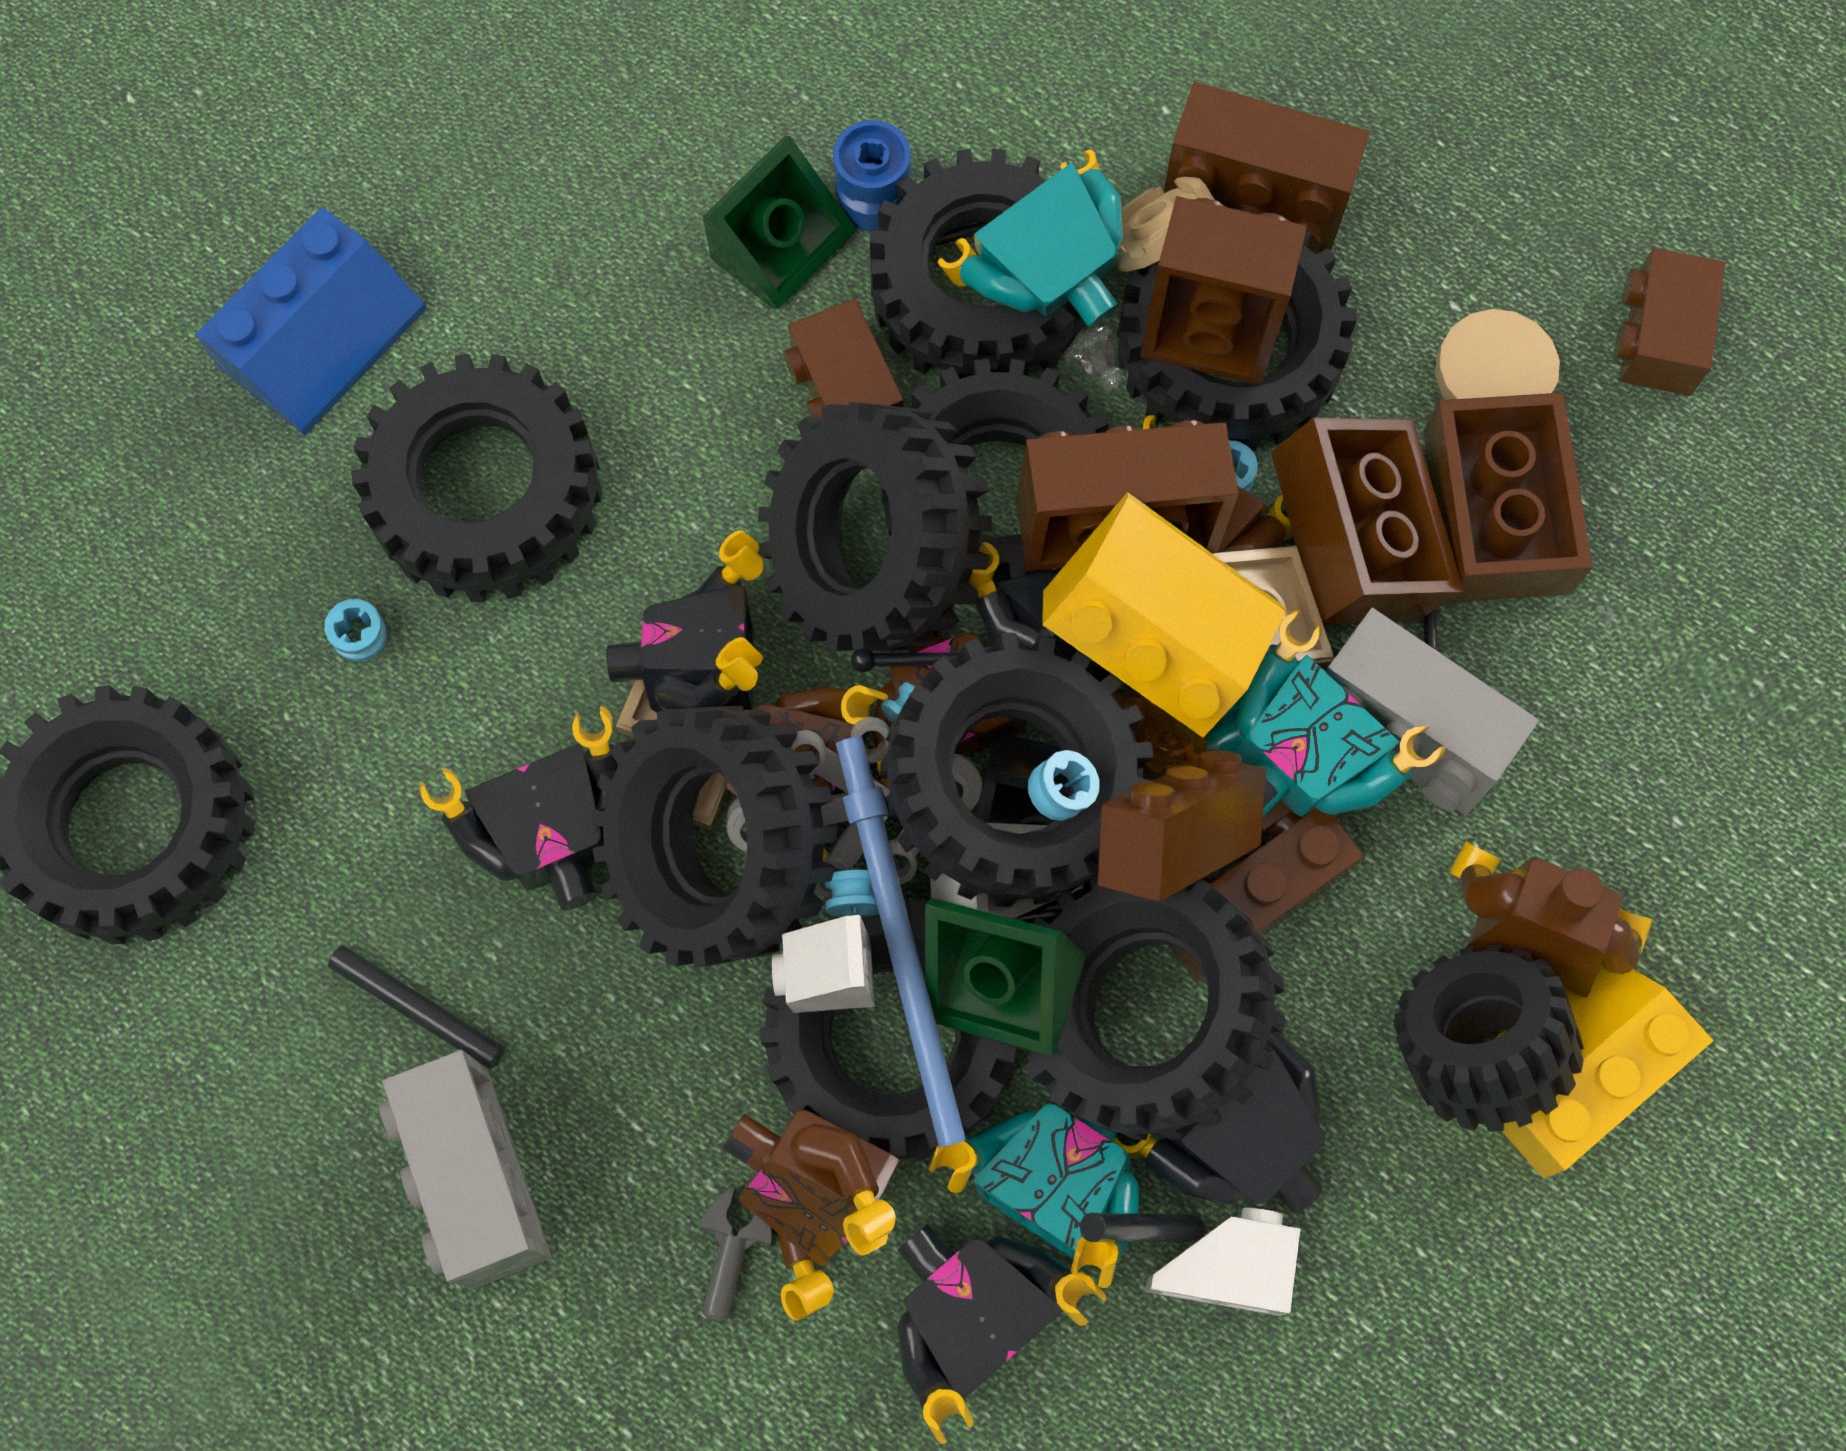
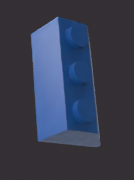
[195,207,427,436]

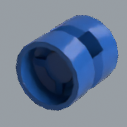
[833,120,911,231]

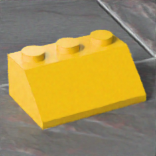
[1043,492,1286,737]
[1493,964,1714,1179]

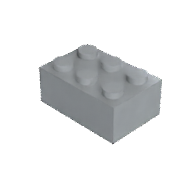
[1326,608,1540,816]
[379,1050,552,1289]

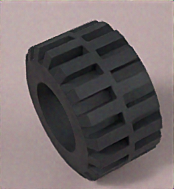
[1394,945,1584,1132]

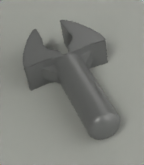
[698,1187,774,1321]

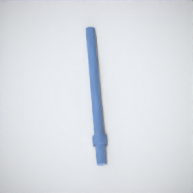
[836,736,966,1147]

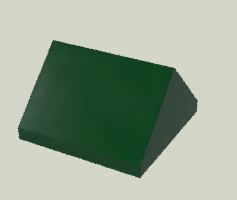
[703,136,857,309]
[925,898,1086,1056]

